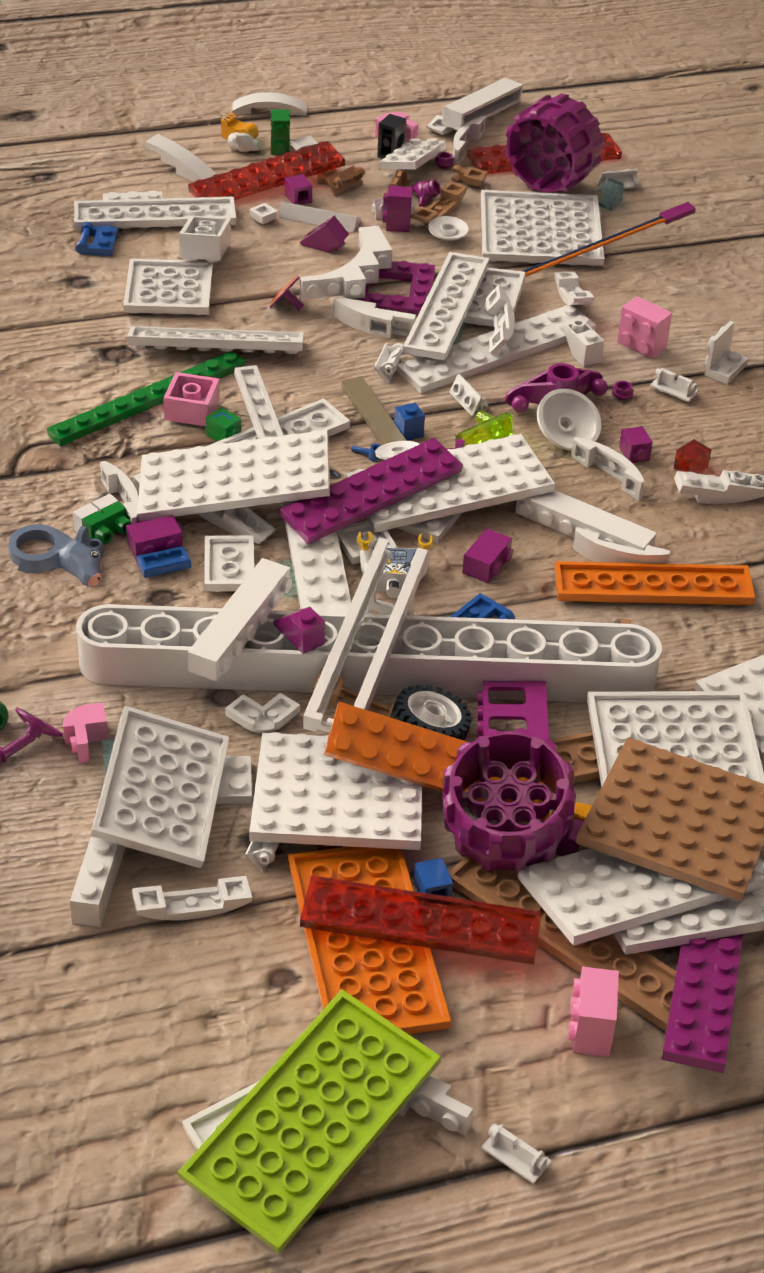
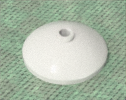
[537,389,601,451]

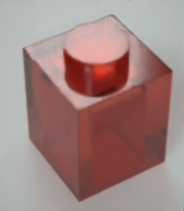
[673,439,712,474]

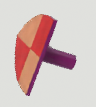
[269,275,304,311]

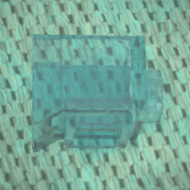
[597,178,624,211]

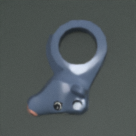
[8,524,104,586]

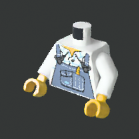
[357,531,433,598]

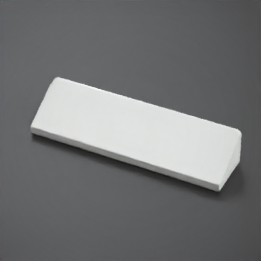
[279,202,361,232]

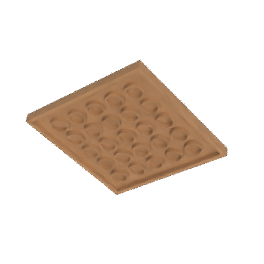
[576,737,764,902]

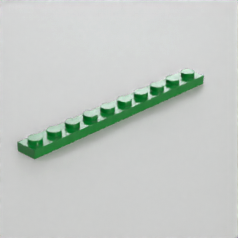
[47,351,245,446]

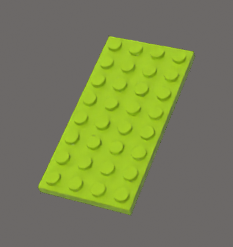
[177,989,441,1254]

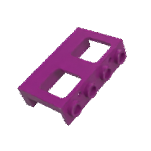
[478,681,549,741]

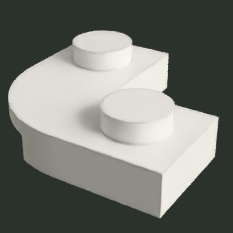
[225,693,300,733]

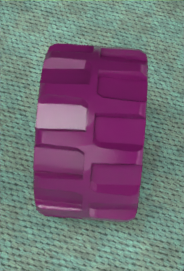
[505,93,605,193]
[443,728,576,874]

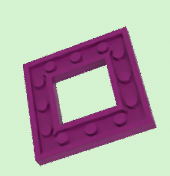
[354,257,435,317]

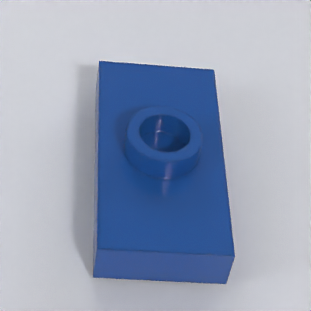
[137,546,191,578]

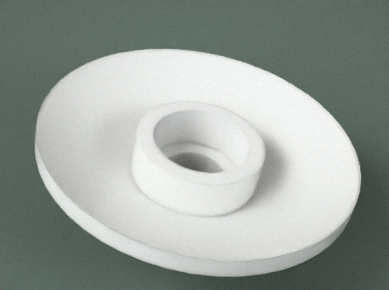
[428,216,468,241]
[375,441,419,460]

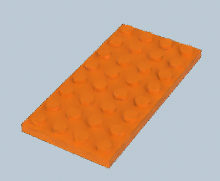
[288,846,451,1035]

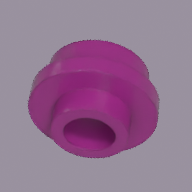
[435,152,454,168]
[612,381,634,400]

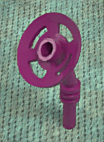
[0,707,64,764]

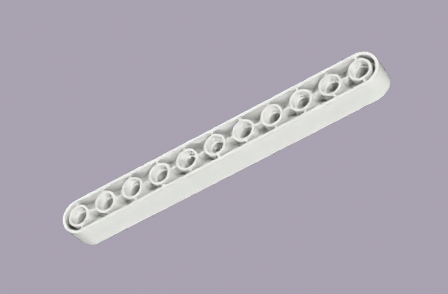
[76,604,662,703]

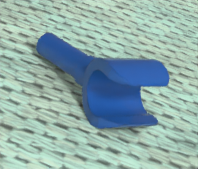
[351,444,381,462]

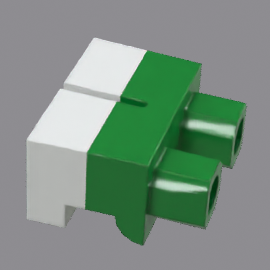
[73,494,131,545]

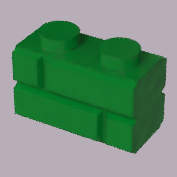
[271,109,290,155]

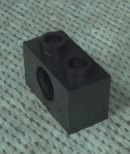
[377,114,406,159]

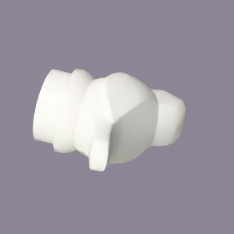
[228,132,261,153]

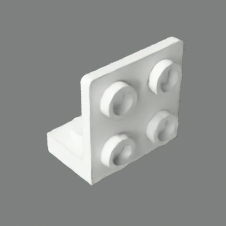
[704,321,749,385]

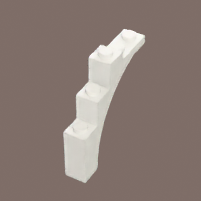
[300,226,392,300]

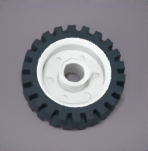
[391,684,472,740]

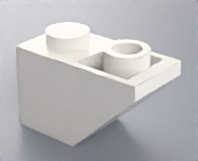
[563,318,604,367]

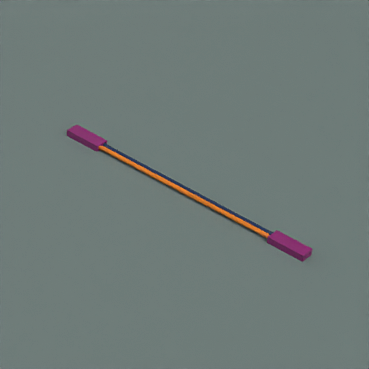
[521,202,696,277]

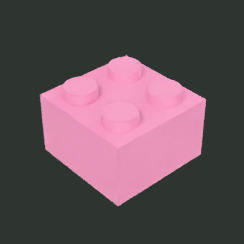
[617,296,672,359]
[164,372,220,426]
[568,967,619,1057]

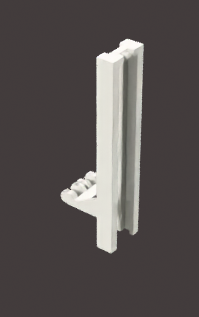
[303,538,428,732]

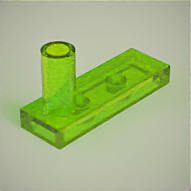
[455,410,513,447]

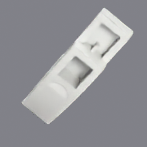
[334,297,416,338]
[674,470,764,504]
[398,1076,473,1136]

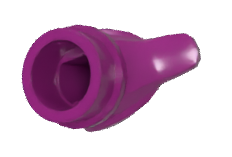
[412,179,441,207]

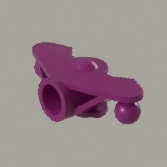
[505,363,608,413]

